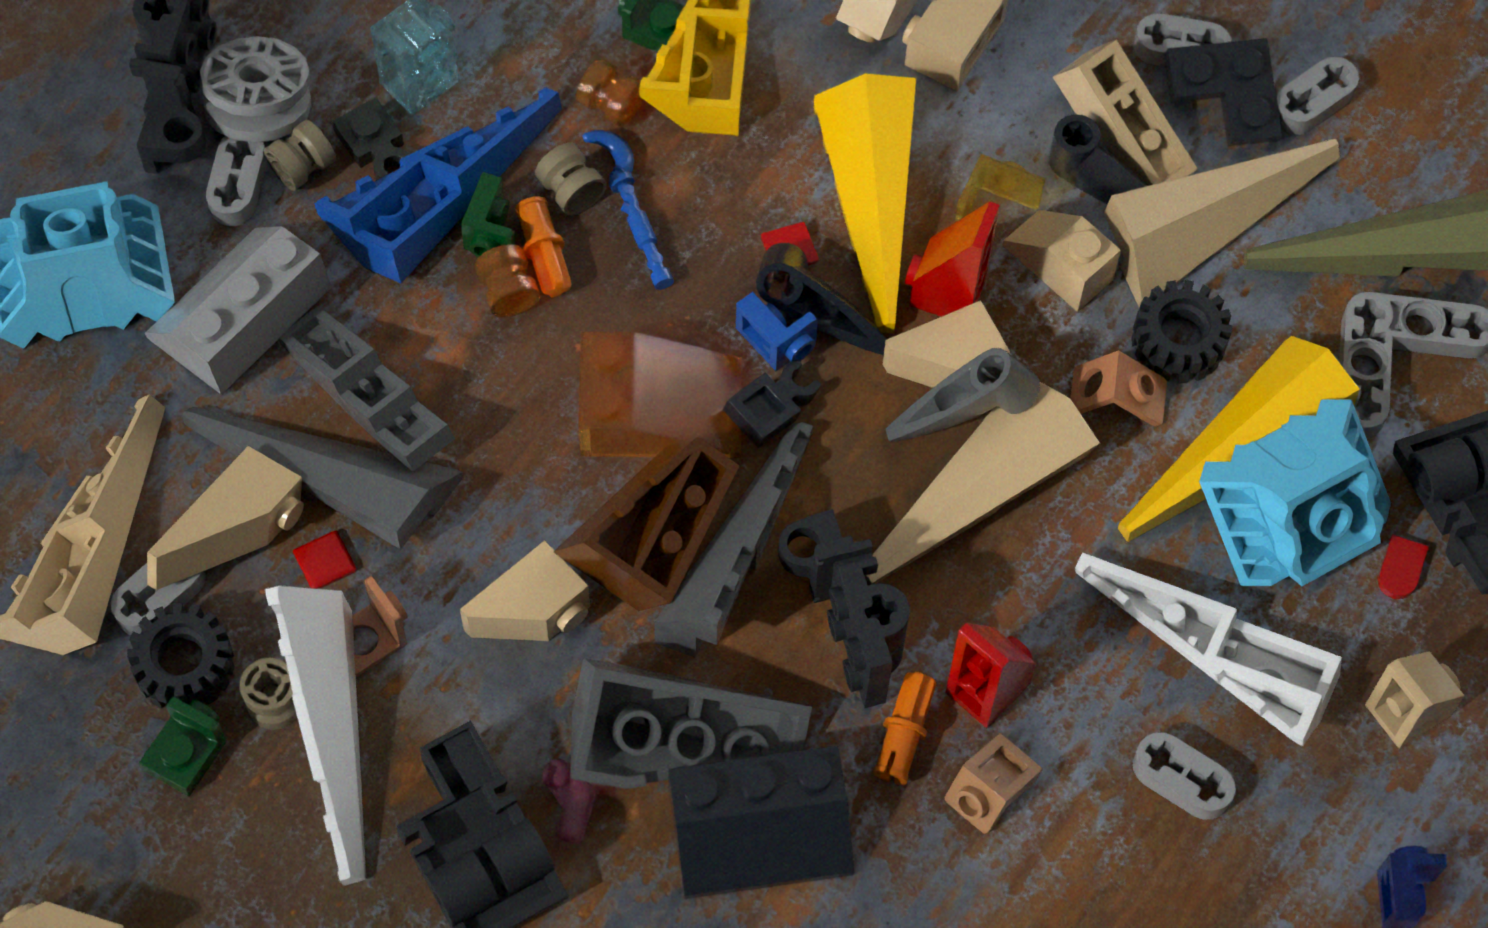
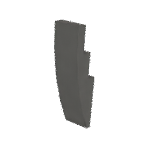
[278,306,455,471]

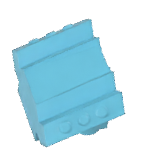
[0,181,175,349]
[1199,399,1391,586]

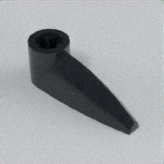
[1049,114,1148,205]
[756,243,888,355]

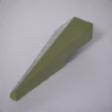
[1243,189,1488,277]

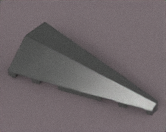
[181,407,463,550]
[654,422,813,658]

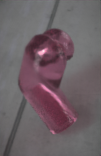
[542,758,595,844]

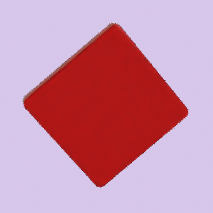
[761,222,819,275]
[293,530,357,589]

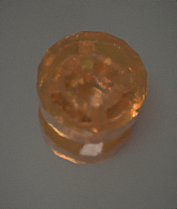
[576,58,644,127]
[474,244,540,318]

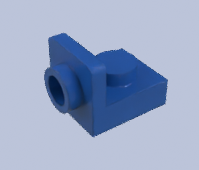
[736,292,818,371]

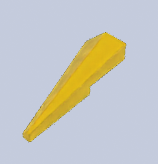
[640,0,751,136]
[813,73,916,334]
[1118,336,1360,542]

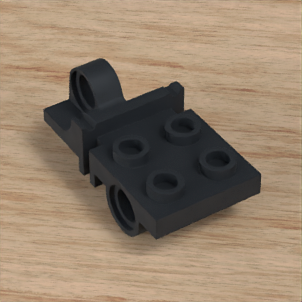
[129,0,217,174]
[1392,410,1488,595]
[778,509,910,708]
[397,720,568,928]

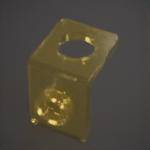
[955,154,1046,222]

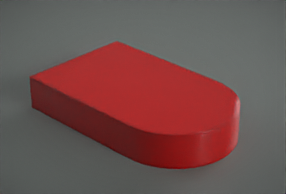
[1378,534,1429,599]

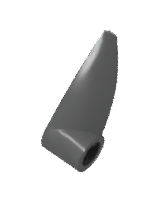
[885,348,1040,443]

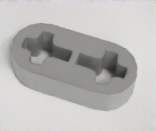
[1133,14,1231,67]
[1277,57,1359,135]
[206,136,267,226]
[110,563,206,635]
[1133,732,1235,820]

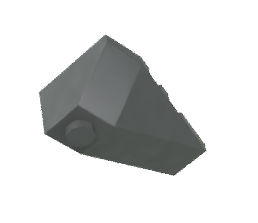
[570,658,812,789]

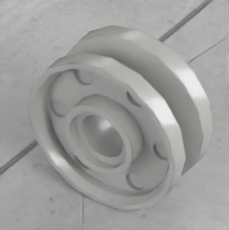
[200,36,311,142]

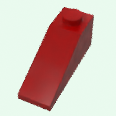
[905,201,1000,317]
[945,623,1036,729]

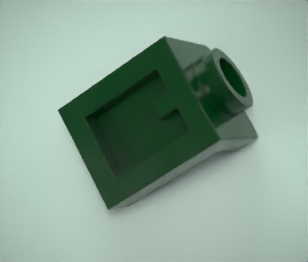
[617,0,685,52]
[461,172,516,263]
[139,697,227,797]

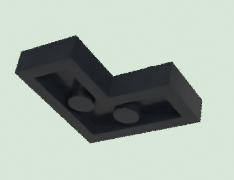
[1164,38,1282,147]

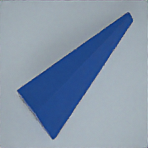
[314,88,562,283]

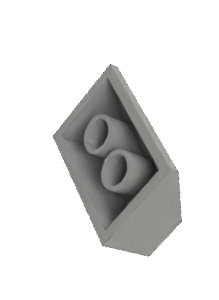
[145,226,332,395]

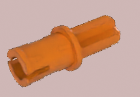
[515,196,572,298]
[872,672,936,785]

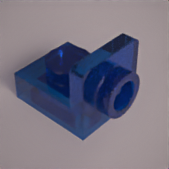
[1377,846,1447,928]

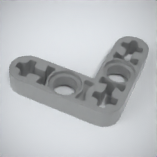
[1339,292,1488,439]

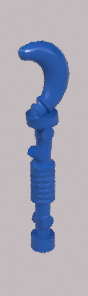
[582,130,674,290]

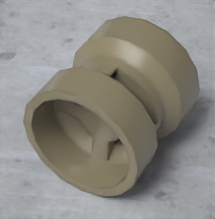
[264,119,337,191]
[535,143,606,215]
[240,658,298,730]

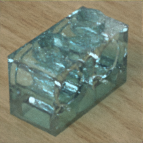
[370,0,459,115]

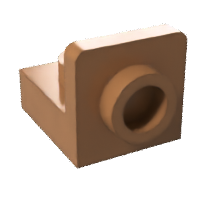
[945,733,1043,834]

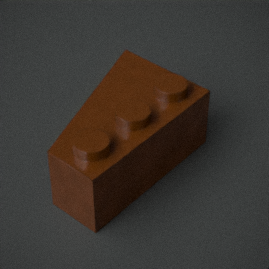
[553,436,739,611]

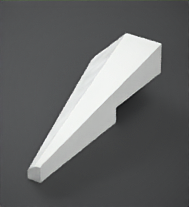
[1075,553,1342,746]
[265,586,366,886]

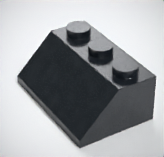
[668,746,854,899]

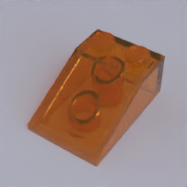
[578,332,742,458]

